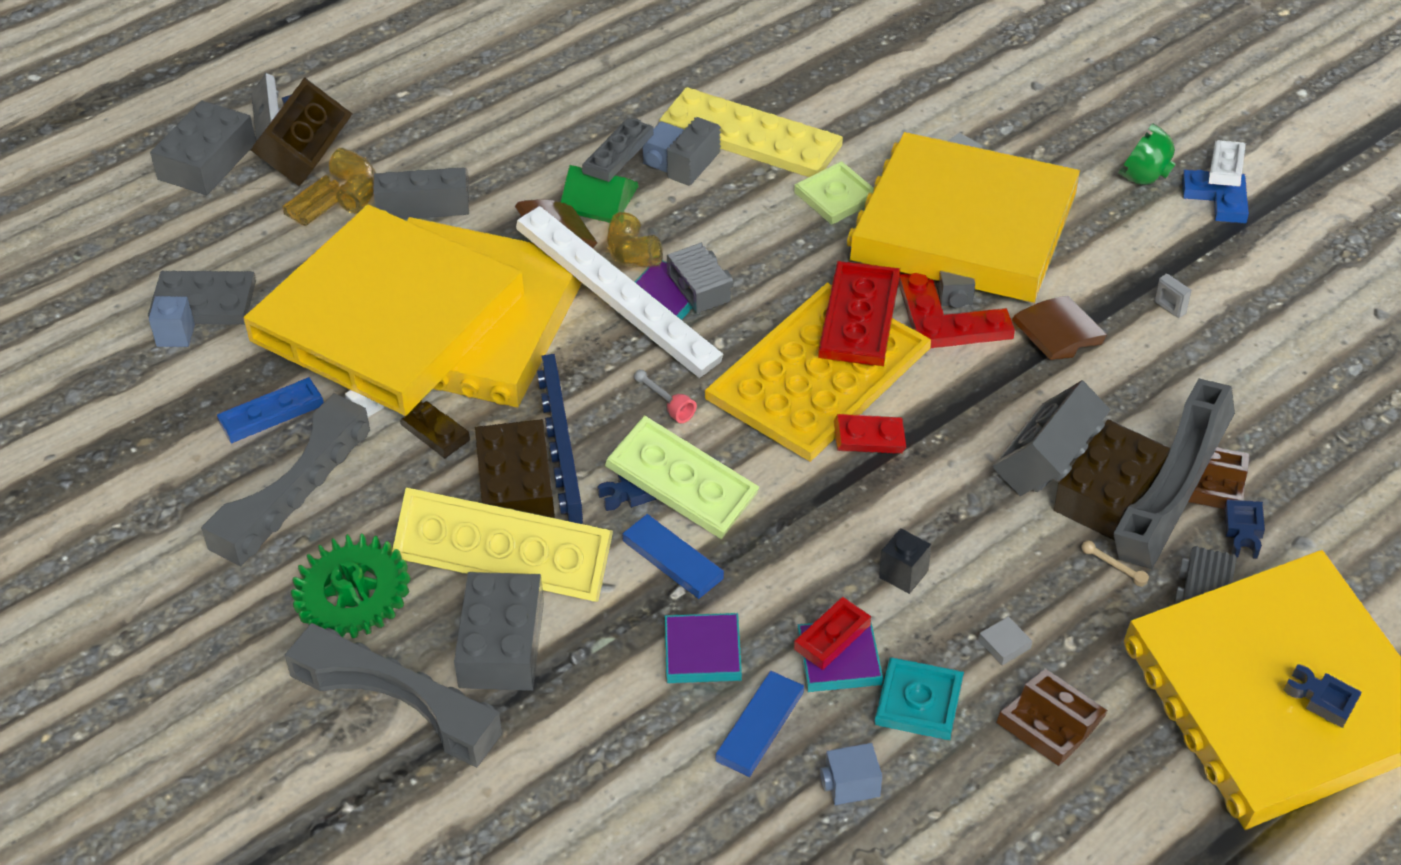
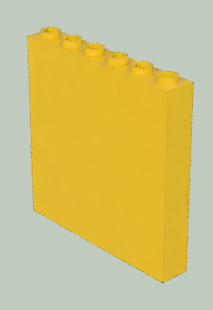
[847,132,1080,303]
[243,204,524,416]
[407,217,582,408]
[1124,550,1401,830]

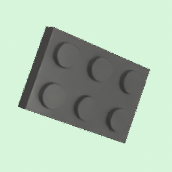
[148,271,256,324]

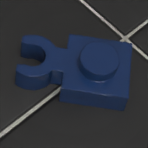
[598,474,657,511]
[1224,500,1265,559]
[1284,664,1362,728]

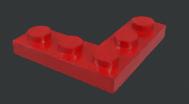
[899,273,1015,348]

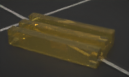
[282,175,348,226]

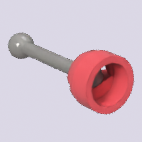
[634,369,697,423]

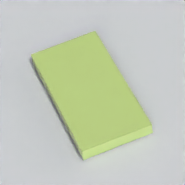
[605,415,759,539]

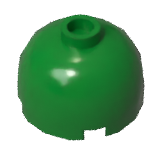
[1118,123,1176,185]

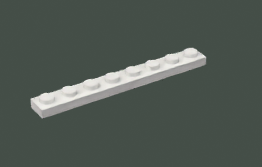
[516,206,723,378]

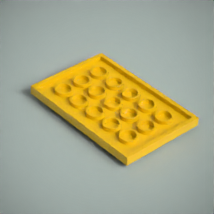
[705,283,931,462]

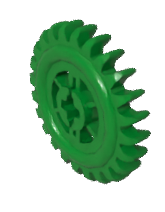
[291,533,411,639]

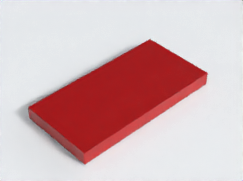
[818,261,901,366]

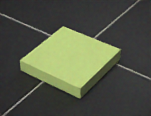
[794,161,874,225]

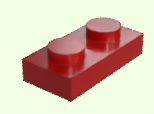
[834,414,906,454]
[794,597,871,670]

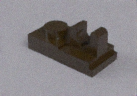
[400,400,470,459]

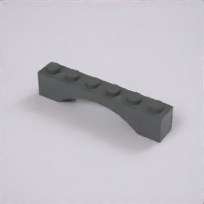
[1114,378,1235,569]
[201,393,370,567]
[285,623,502,768]

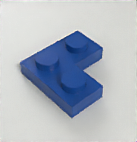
[1182,170,1249,223]

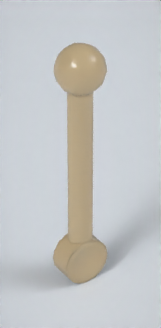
[1082,540,1149,587]

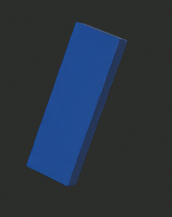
[217,377,324,444]
[622,514,724,599]
[716,671,804,777]

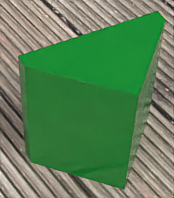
[561,165,638,224]

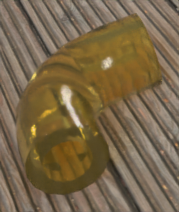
[329,148,376,214]
[606,212,663,268]

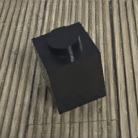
[879,528,932,594]

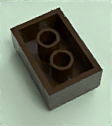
[250,77,353,187]
[475,419,555,518]
[1053,419,1171,541]

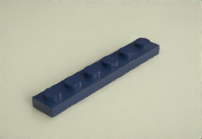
[537,354,583,524]

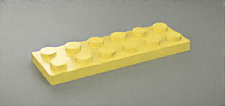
[659,87,843,177]
[392,488,613,602]

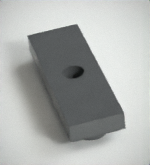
[251,73,281,141]
[582,118,654,182]

